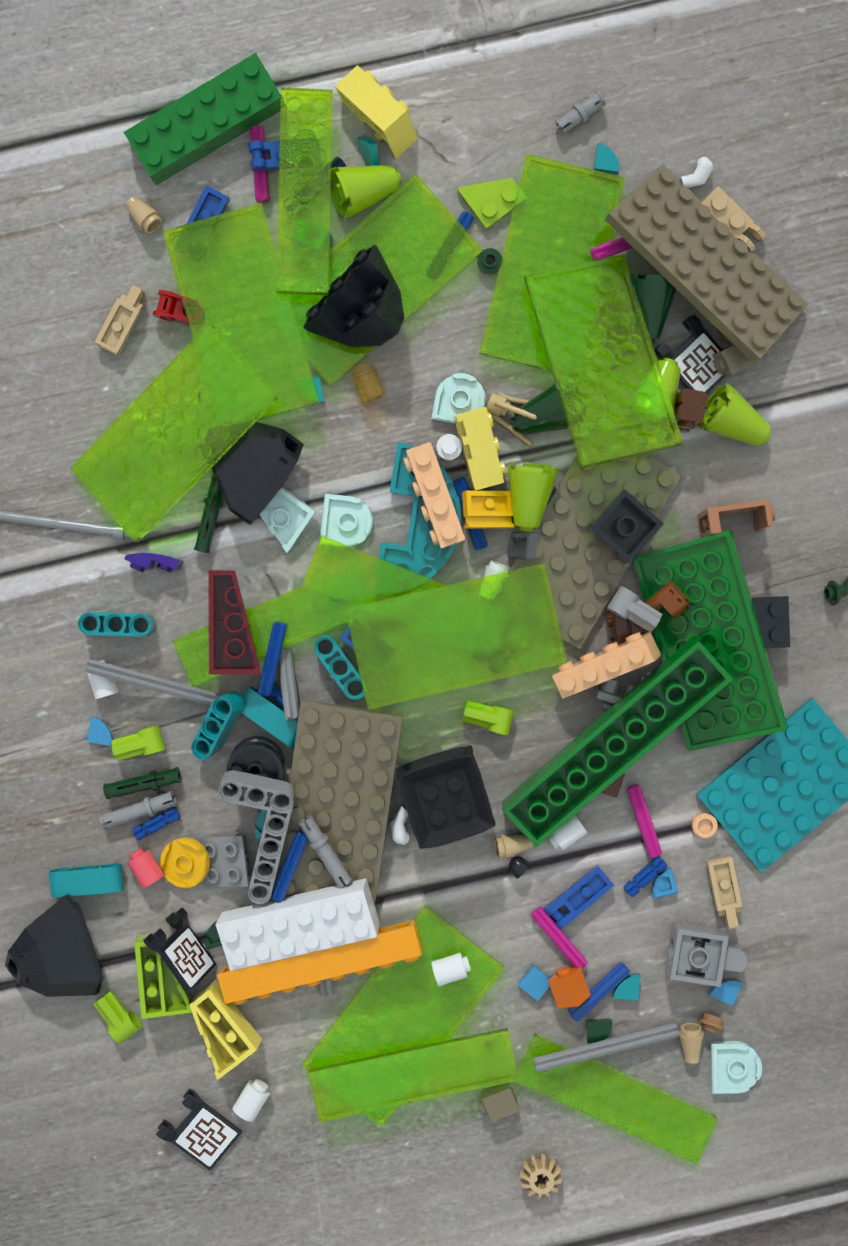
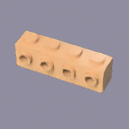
[403,442,466,549]
[552,632,661,699]

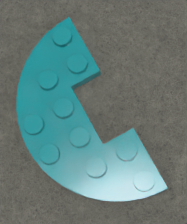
[373,442,461,593]

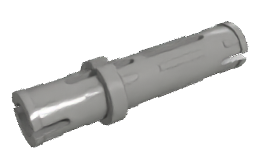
[99,791,177,830]
[298,815,352,888]

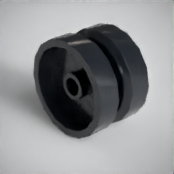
[227,736,285,794]

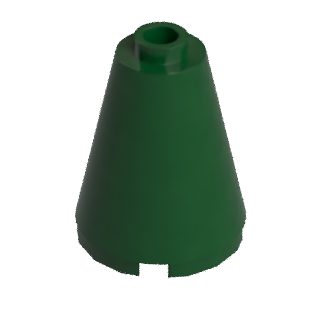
[627,273,676,343]
[511,377,584,435]

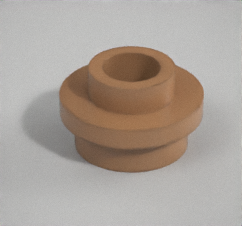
[699,1013,724,1034]

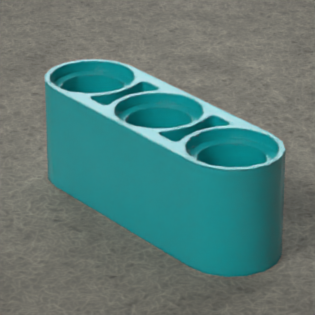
[78,612,157,637]
[314,635,367,700]
[241,686,298,749]
[191,691,244,760]
[49,863,124,898]

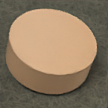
[691,812,718,839]

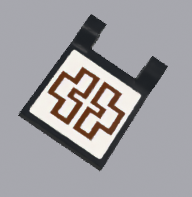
[653,314,724,393]
[143,908,217,994]
[156,1088,242,1171]

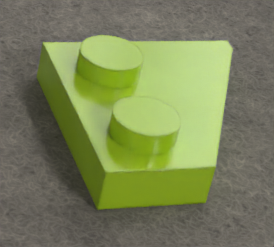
[457,178,527,230]

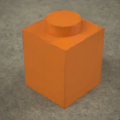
[548,966,591,1009]

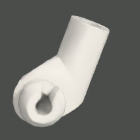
[680,157,713,188]
[389,806,410,845]

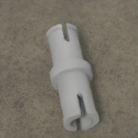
[555,90,606,135]

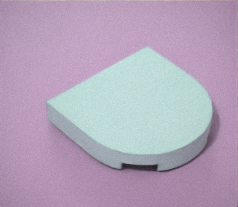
[431,373,486,424]
[320,494,373,547]
[710,1041,762,1094]

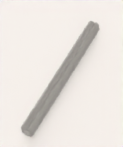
[86,659,230,708]
[533,1023,679,1072]

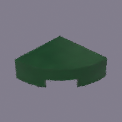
[205,920,222,950]
[586,1019,612,1044]

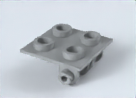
[200,833,251,887]

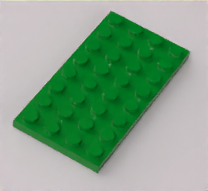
[633,529,789,751]

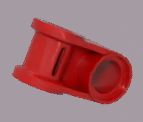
[153,290,204,326]

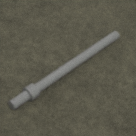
[0,511,146,540]

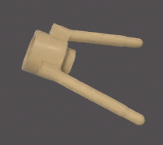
[486,393,537,447]

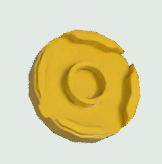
[160,837,210,889]

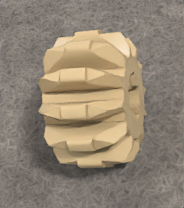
[519,1153,562,1200]

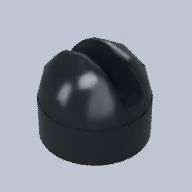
[509,856,531,879]

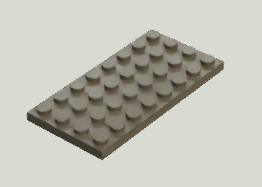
[604,164,808,364]
[494,424,682,649]
[276,699,403,905]

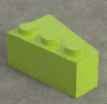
[134,934,192,1019]

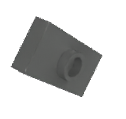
[507,532,539,560]

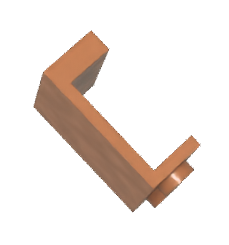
[697,500,775,538]

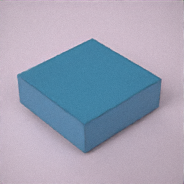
[518,964,550,1001]

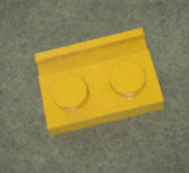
[462,491,514,529]

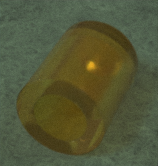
[351,363,386,404]

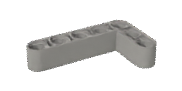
[218,770,295,904]

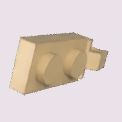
[95,285,145,357]
[706,856,743,929]

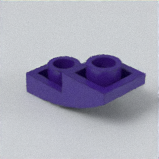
[124,553,183,572]

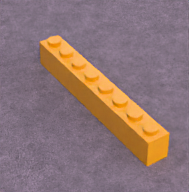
[217,919,423,1005]

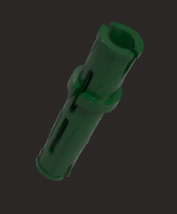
[194,476,224,554]
[103,767,182,799]

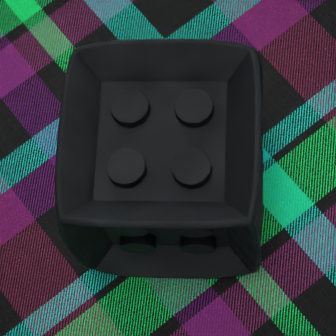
[396,745,496,849]

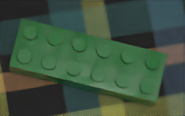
[124,53,285,186]

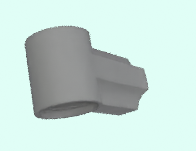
[607,586,662,632]

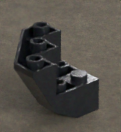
[303,244,404,347]
[202,421,304,525]
[5,894,103,997]

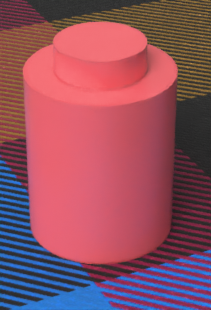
[127,848,164,889]

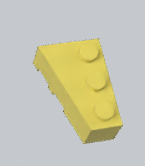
[335,65,418,159]
[454,407,507,491]
[189,980,262,1080]

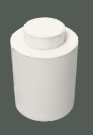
[436,434,462,463]
[87,660,120,700]
[548,815,588,851]
[431,952,471,987]
[233,1079,270,1122]

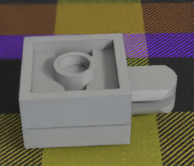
[665,922,748,987]

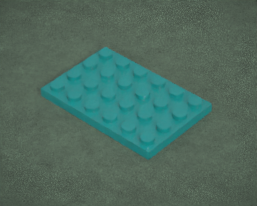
[696,698,848,872]

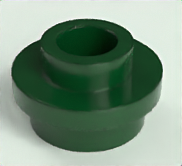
[477,248,503,274]

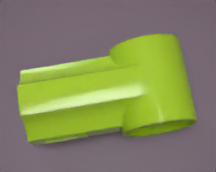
[462,700,515,736]
[111,725,166,761]
[93,989,142,1044]

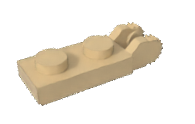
[701,186,767,252]

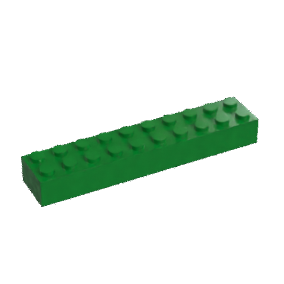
[502,636,734,847]

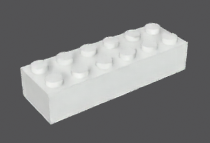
[215,878,380,971]

